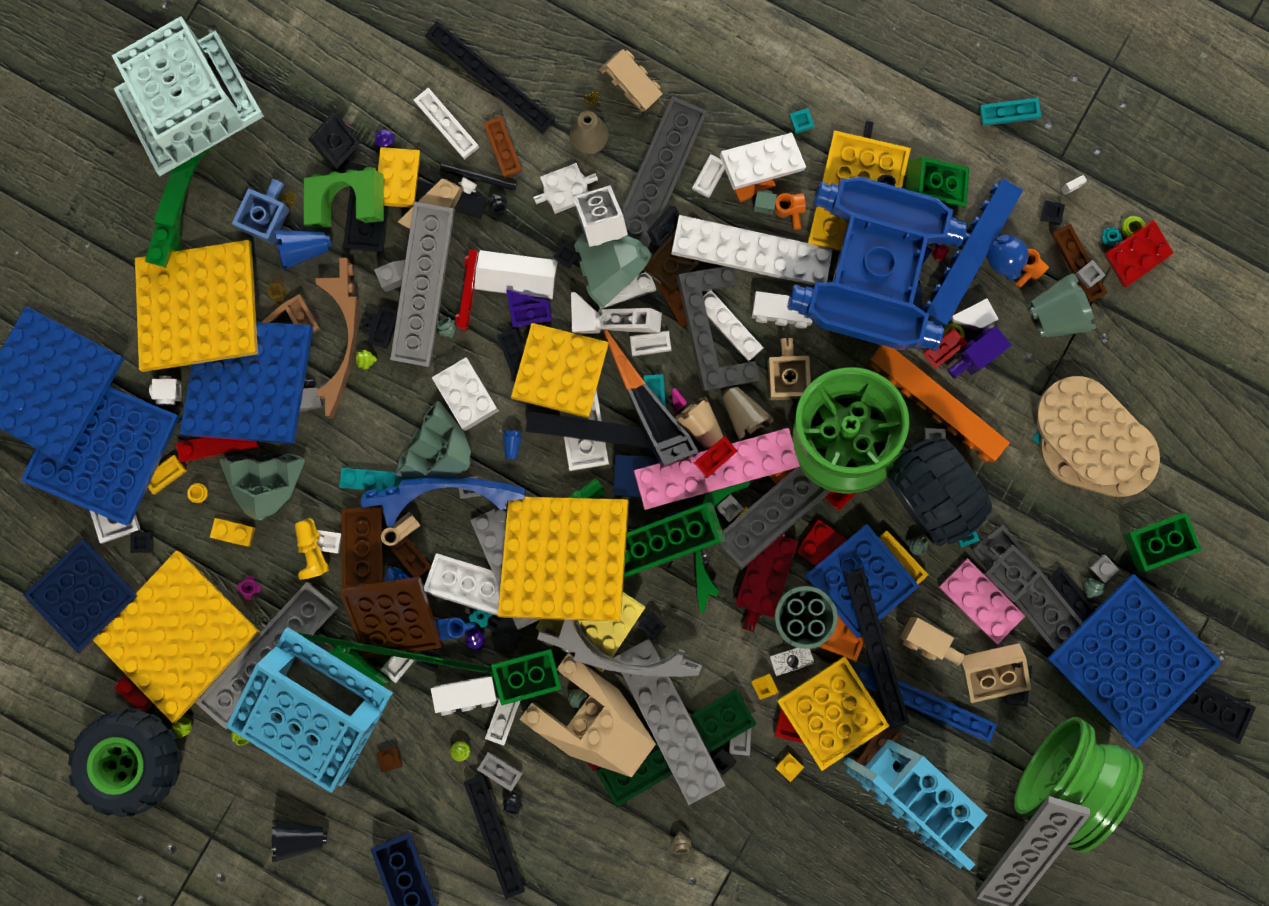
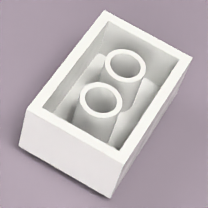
[573,185,628,247]
[432,358,499,431]
[431,675,500,716]

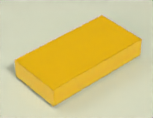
[148,455,187,495]

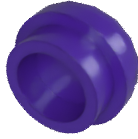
[375,129,395,148]
[465,629,485,651]

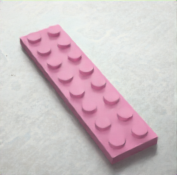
[634,428,800,510]

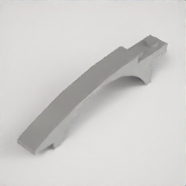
[537,620,702,677]

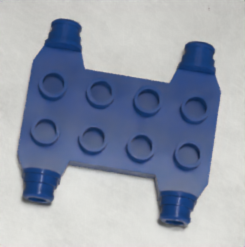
[787,177,967,351]

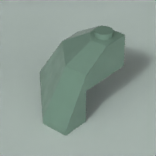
[574,233,652,308]
[395,401,471,479]
[220,454,305,520]

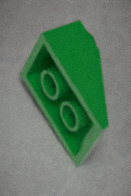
[905,157,970,207]
[328,646,391,687]

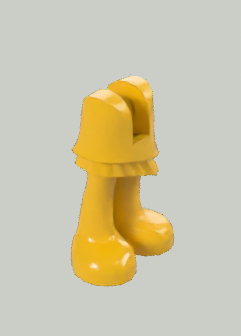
[295,518,329,580]

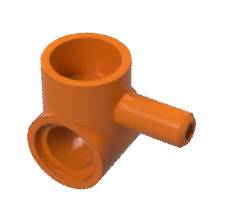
[774,193,806,230]
[1015,249,1049,288]

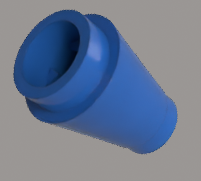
[502,430,522,459]

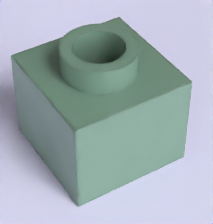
[753,190,777,215]

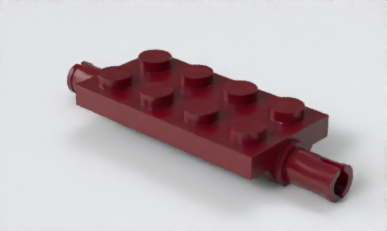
[735,532,798,633]

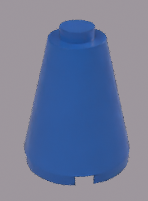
[274,230,331,270]

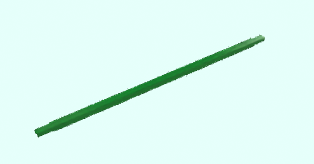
[296,632,493,674]

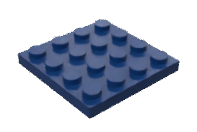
[804,524,920,639]

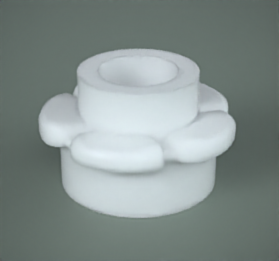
[458,177,477,194]

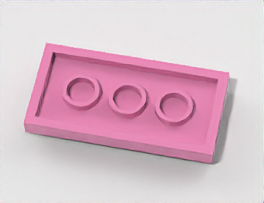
[938,559,1025,645]

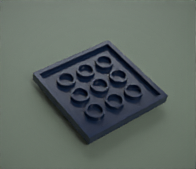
[23,539,137,653]

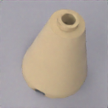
[676,397,723,450]

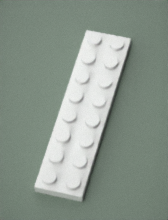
[671,215,833,285]

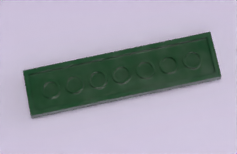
[596,689,757,808]

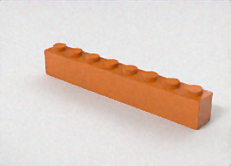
[867,345,1010,463]

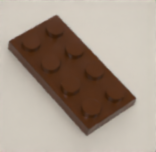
[341,508,384,589]

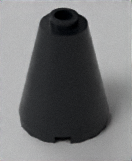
[272,819,327,862]

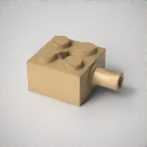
[767,338,811,400]
[899,617,964,666]

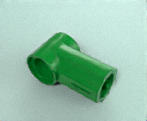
[568,478,606,499]

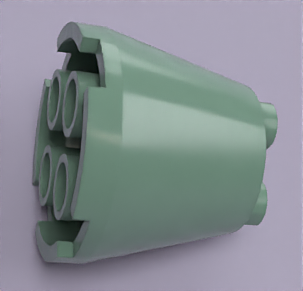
[1027,273,1096,338]
[774,586,837,649]

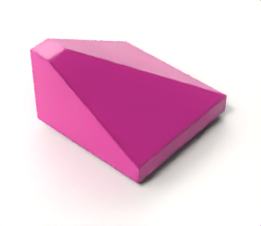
[671,388,687,414]

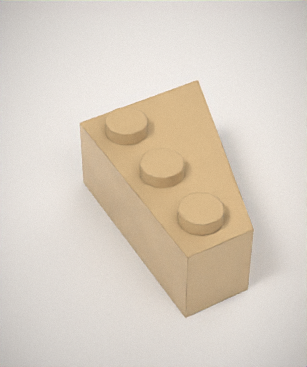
[599,49,662,112]
[398,178,464,229]

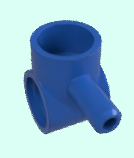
[436,618,476,640]

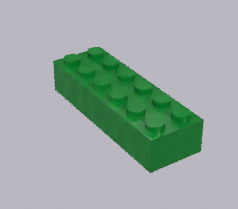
[624,503,726,578]

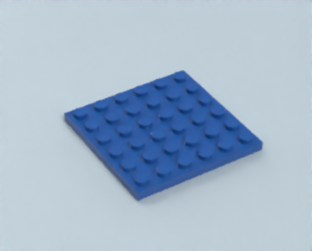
[0,306,125,464]
[180,322,313,444]
[21,387,180,527]
[1047,574,1222,749]

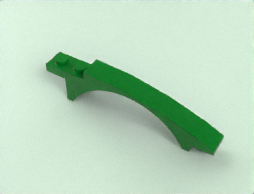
[145,147,212,268]
[695,481,750,614]

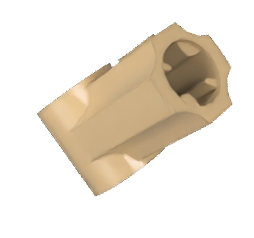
[381,512,421,547]

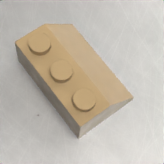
[961,643,1031,703]

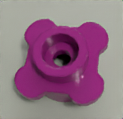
[237,576,261,600]

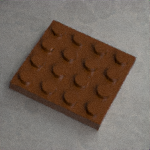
[339,577,443,659]

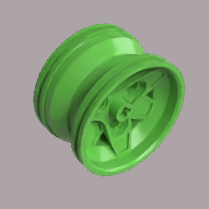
[792,367,909,494]
[1014,717,1143,853]

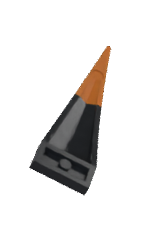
[604,329,698,468]

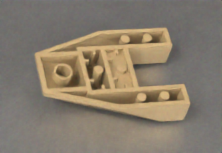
[520,653,656,777]

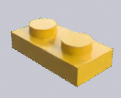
[210,518,255,547]

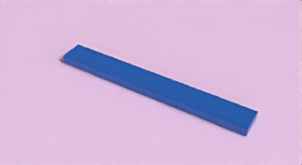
[847,659,997,743]

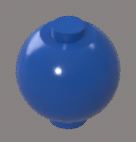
[988,235,1029,280]

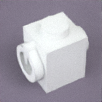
[149,376,182,406]

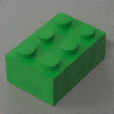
[1122,513,1202,572]
[491,648,561,706]

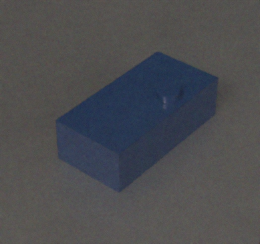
[613,455,694,501]
[370,831,438,906]

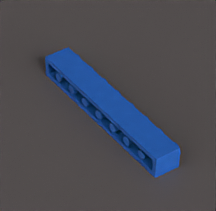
[922,179,1023,327]

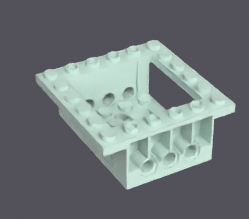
[112,16,264,176]

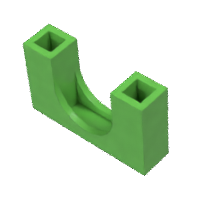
[304,167,384,229]

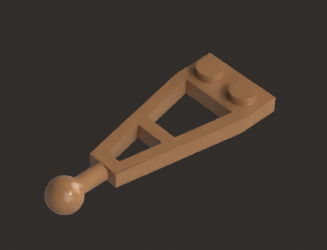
[261,294,320,334]

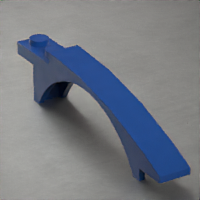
[361,477,526,527]

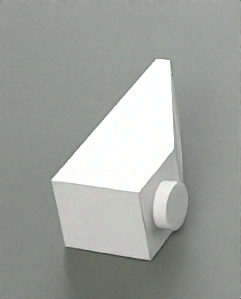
[598,308,662,333]

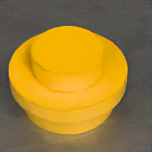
[187,483,208,503]

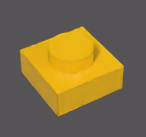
[751,674,779,700]
[775,752,804,782]

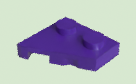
[506,290,552,328]

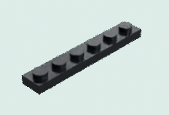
[464,774,525,899]

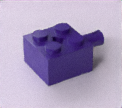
[947,327,1012,379]

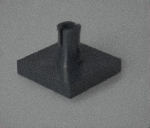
[308,112,361,169]

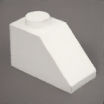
[571,292,603,335]
[949,299,998,332]

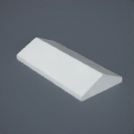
[474,250,558,300]

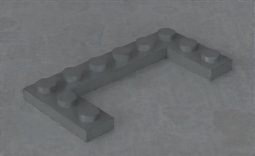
[676,267,760,392]

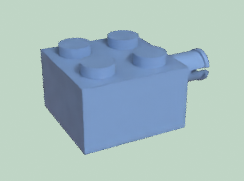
[232,179,290,245]

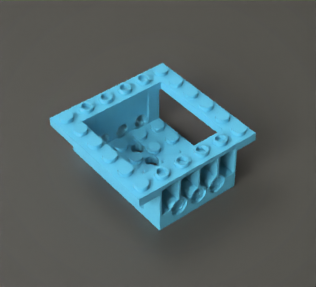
[226,627,393,793]
[842,739,988,871]

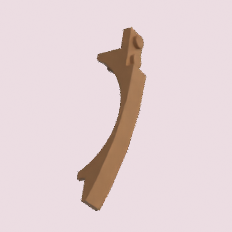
[316,258,359,418]

